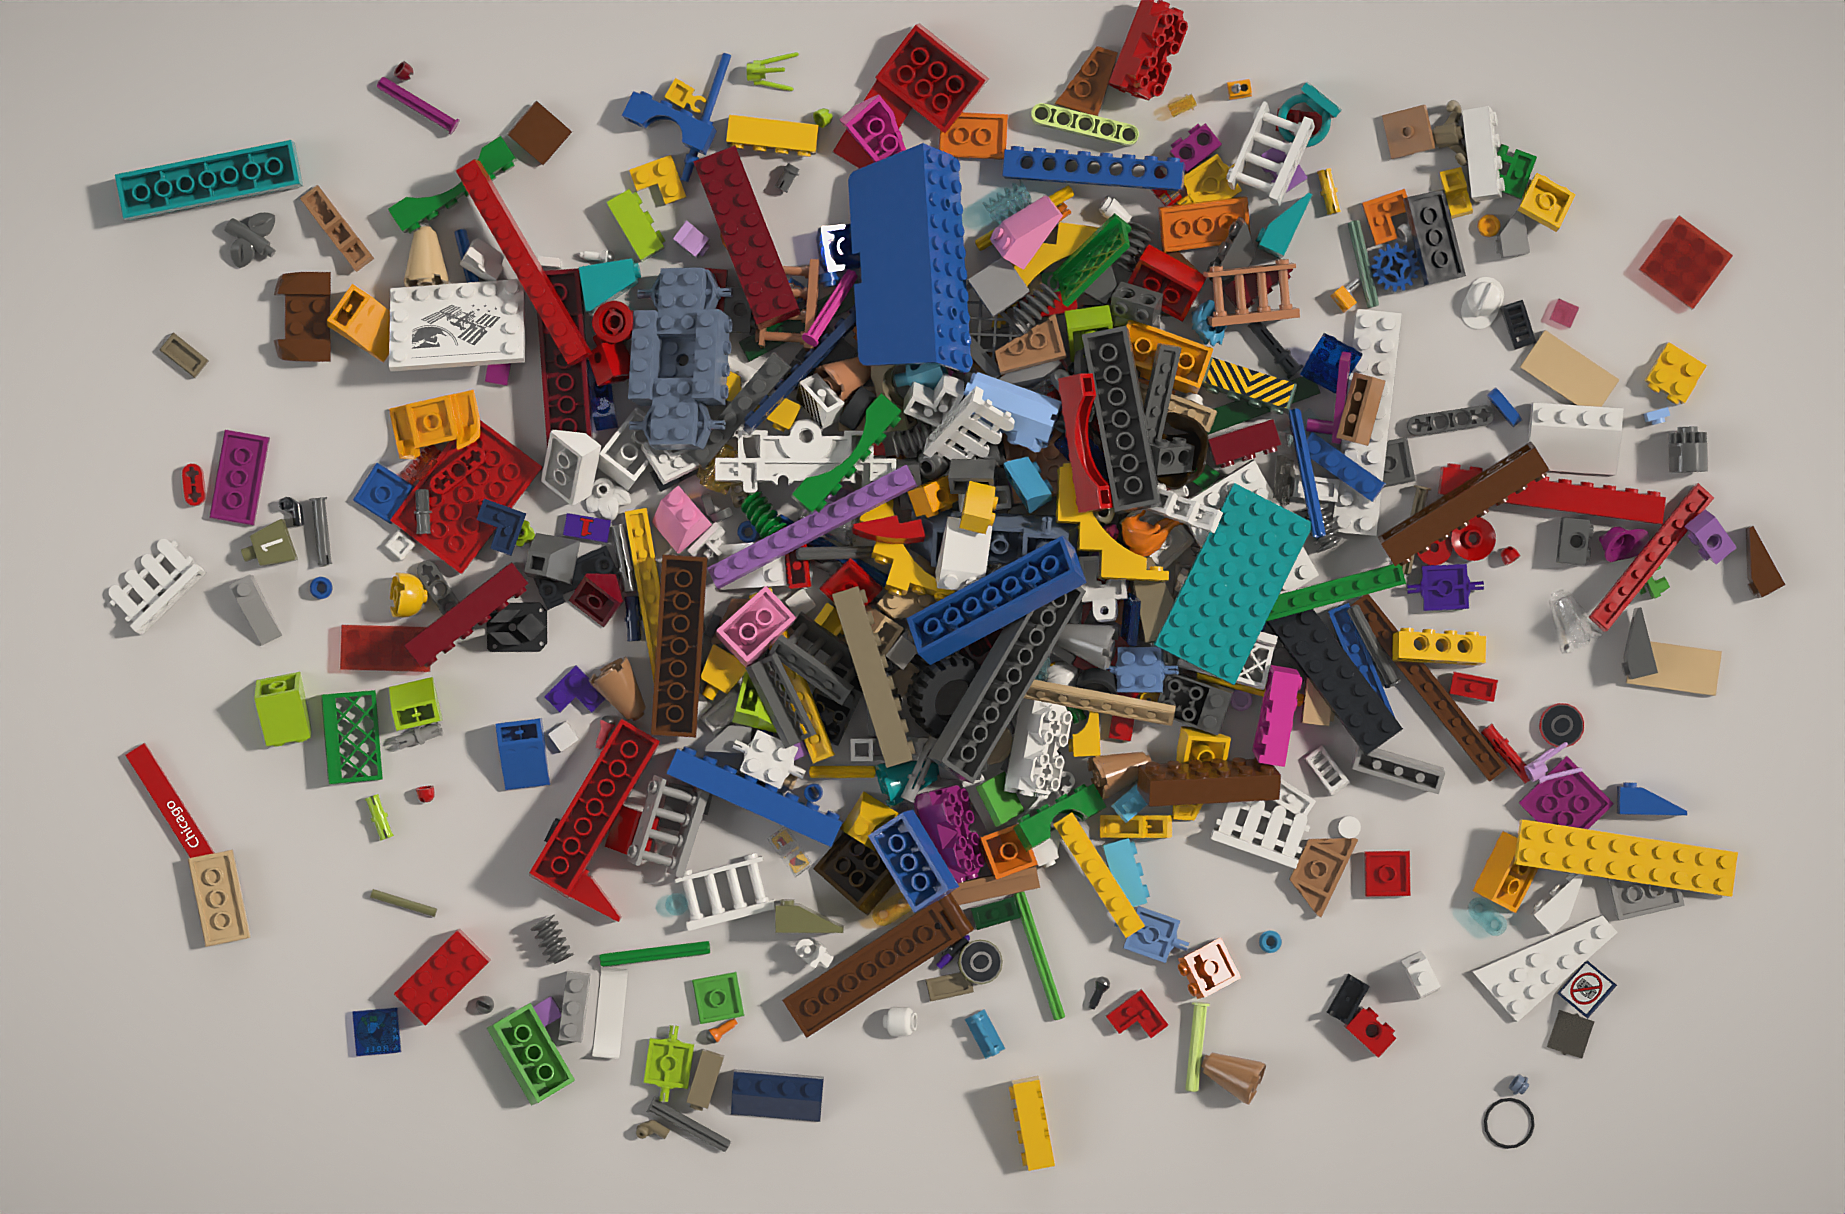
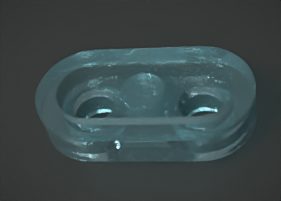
[1468,897,1507,936]

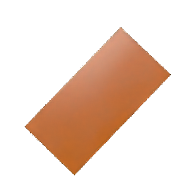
[1158,196,1251,253]

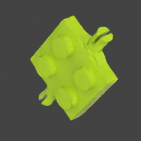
[643,1025,695,1102]

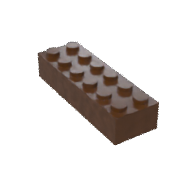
[1137,757,1281,807]

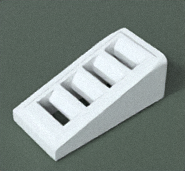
[1304,745,1350,796]

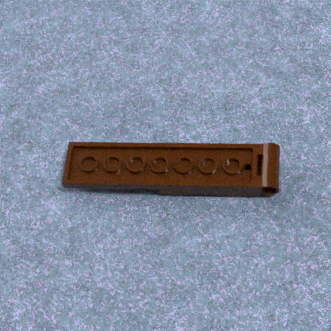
[782,893,974,1038]

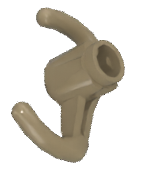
[1432,100,1468,166]

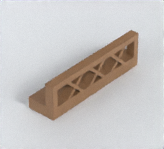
[951,865,1040,905]

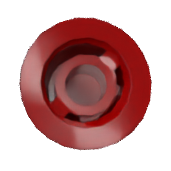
[592,301,633,343]

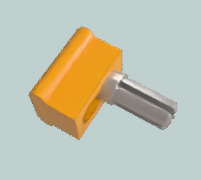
[1227,79,1252,100]
[1330,278,1362,313]

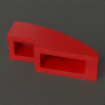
[852,515,925,544]

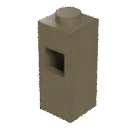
[686,1049,725,1111]

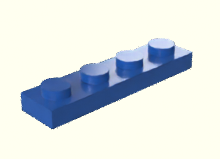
[1307,432,1386,502]

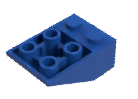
[495,718,550,790]

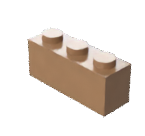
[1336,372,1386,446]

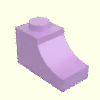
[673,221,710,258]

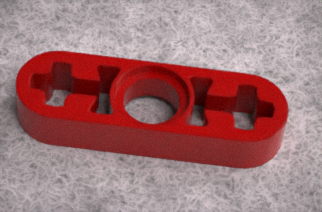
[430,446,486,494]

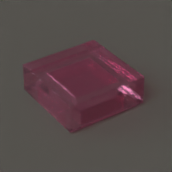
[1549,299,1579,328]

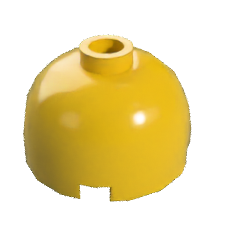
[390,572,428,618]

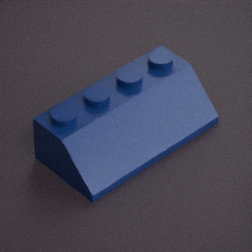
[868,810,959,913]

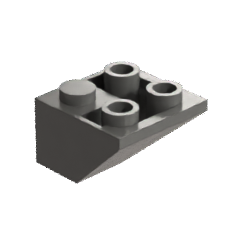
[524,533,580,585]

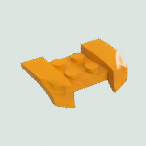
[389,390,480,460]

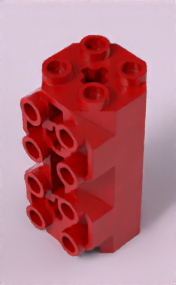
[1108,0,1188,101]

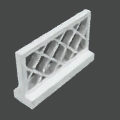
[1177,632,1278,690]

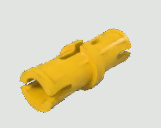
[1317,168,1341,215]

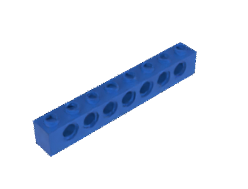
[1003,146,1185,192]

